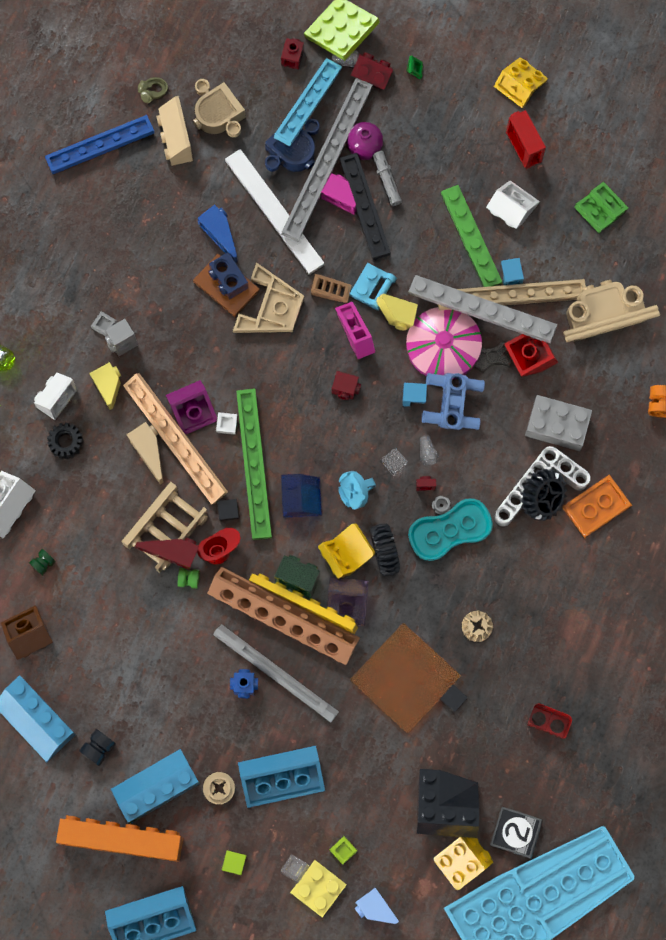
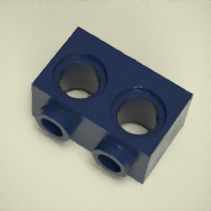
[208,252,249,300]

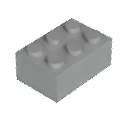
[525,395,592,451]

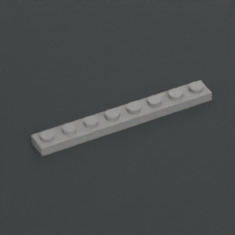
[408,275,557,344]

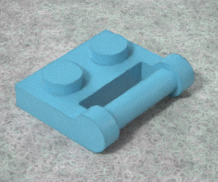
[349,263,397,310]

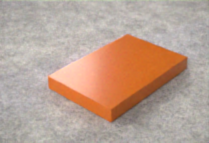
[562,474,632,538]

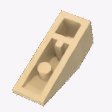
[127,422,163,485]

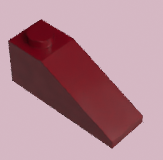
[135,538,199,570]

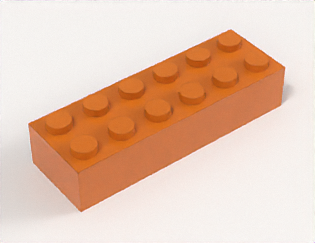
[56,815,183,862]

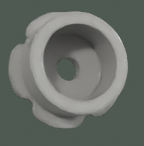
[432,496,451,515]

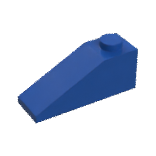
[198,204,238,263]

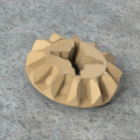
[462,610,493,642]
[203,772,235,804]

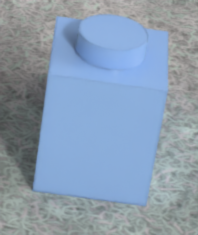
[355,888,399,924]

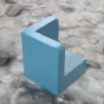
[501,258,524,286]
[402,383,427,406]

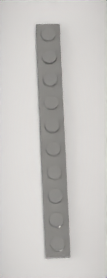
[281,78,373,242]

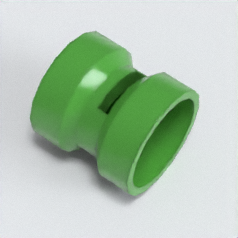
[178,567,200,589]

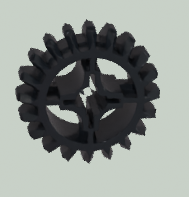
[520,469,568,521]
[370,523,400,576]

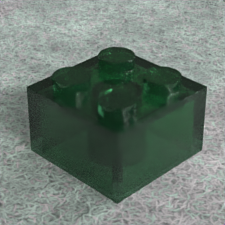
[274,555,320,598]

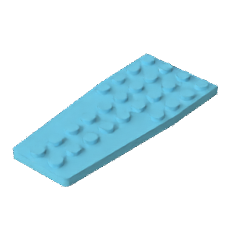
[444,826,634,940]

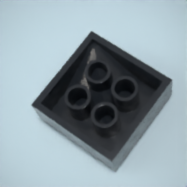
[416,769,479,838]

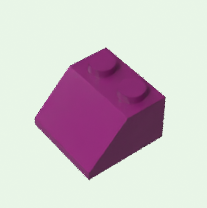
[166,380,217,435]

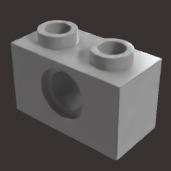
[105,319,138,357]

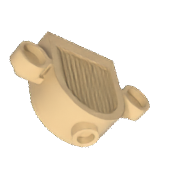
[192,79,246,137]

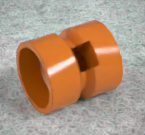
[648,385,666,418]

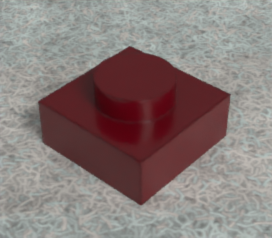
[416,476,436,491]

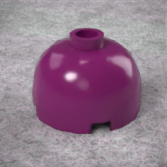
[347,122,383,160]

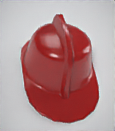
[197,528,241,565]

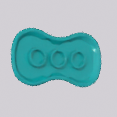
[408,499,493,561]

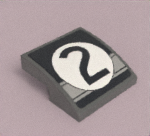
[490,807,543,859]

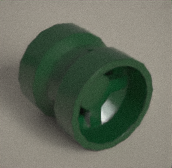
[29,549,56,576]

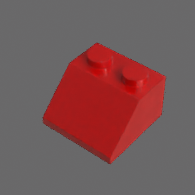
[504,334,559,377]

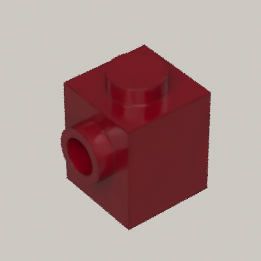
[281,38,304,70]
[331,371,361,400]

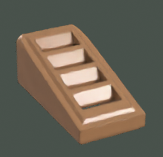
[311,274,352,303]

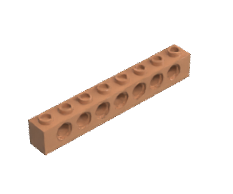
[207,567,360,665]

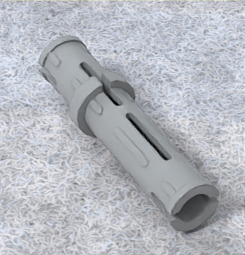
[373,151,402,206]

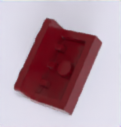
[351,52,393,90]

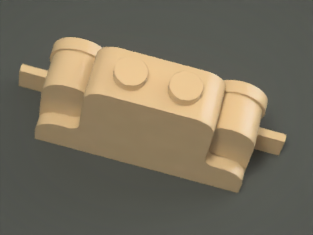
[563,280,660,343]

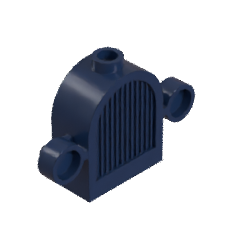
[265,119,319,172]

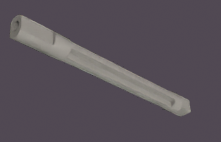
[213,624,339,722]

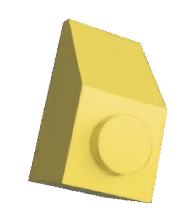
[376,294,418,331]
[90,362,121,410]

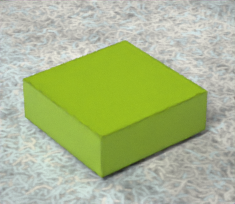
[329,836,357,865]
[222,851,246,875]

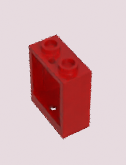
[506,110,546,169]

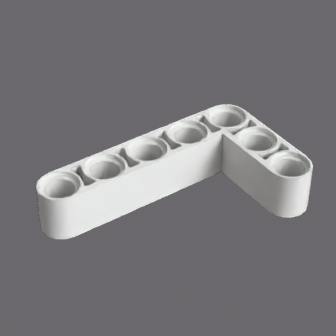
[494,446,590,526]

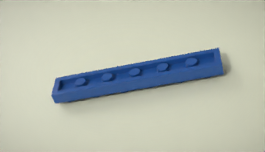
[45,115,154,175]

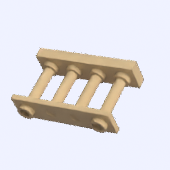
[122,482,208,573]

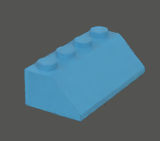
[0,675,76,762]
[238,746,325,808]
[111,749,200,824]
[105,886,196,940]

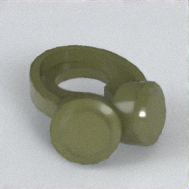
[138,77,168,103]

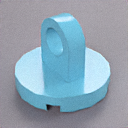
[338,471,376,510]

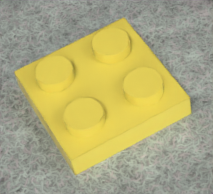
[290,860,347,918]

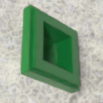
[406,55,423,79]

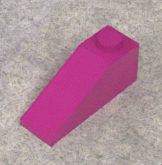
[335,302,375,359]

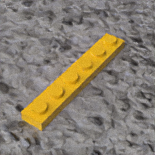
[249,573,358,635]

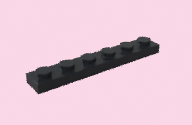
[339,153,391,260]

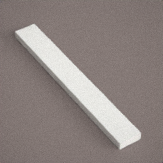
[225,149,324,275]

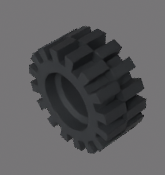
[47,422,83,459]

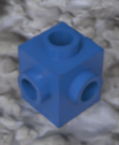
[230,669,258,698]

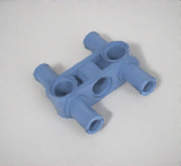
[422,373,485,430]

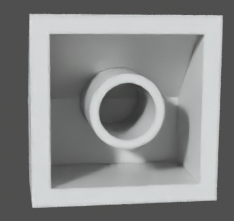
[486,181,540,229]
[34,373,77,420]

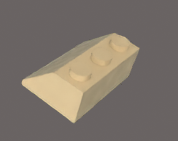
[156,96,193,166]

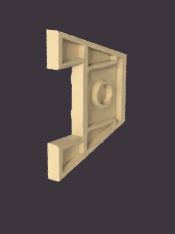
[233,263,304,333]

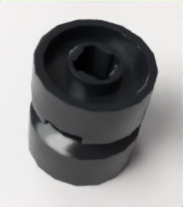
[79,729,116,766]

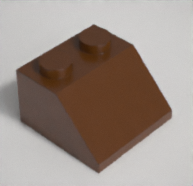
[1,605,53,660]

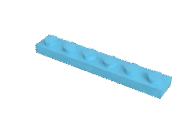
[274,58,342,146]

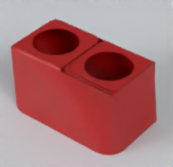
[527,703,572,739]

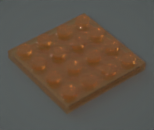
[350,623,461,734]

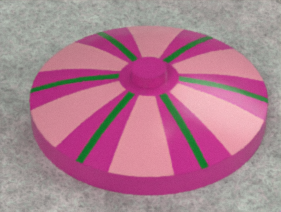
[406,307,482,380]

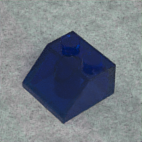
[281,474,322,518]

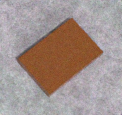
[193,254,260,317]

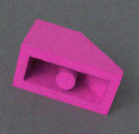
[321,173,356,214]

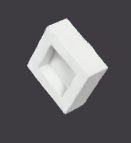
[216,412,238,434]

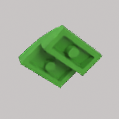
[574,182,628,233]

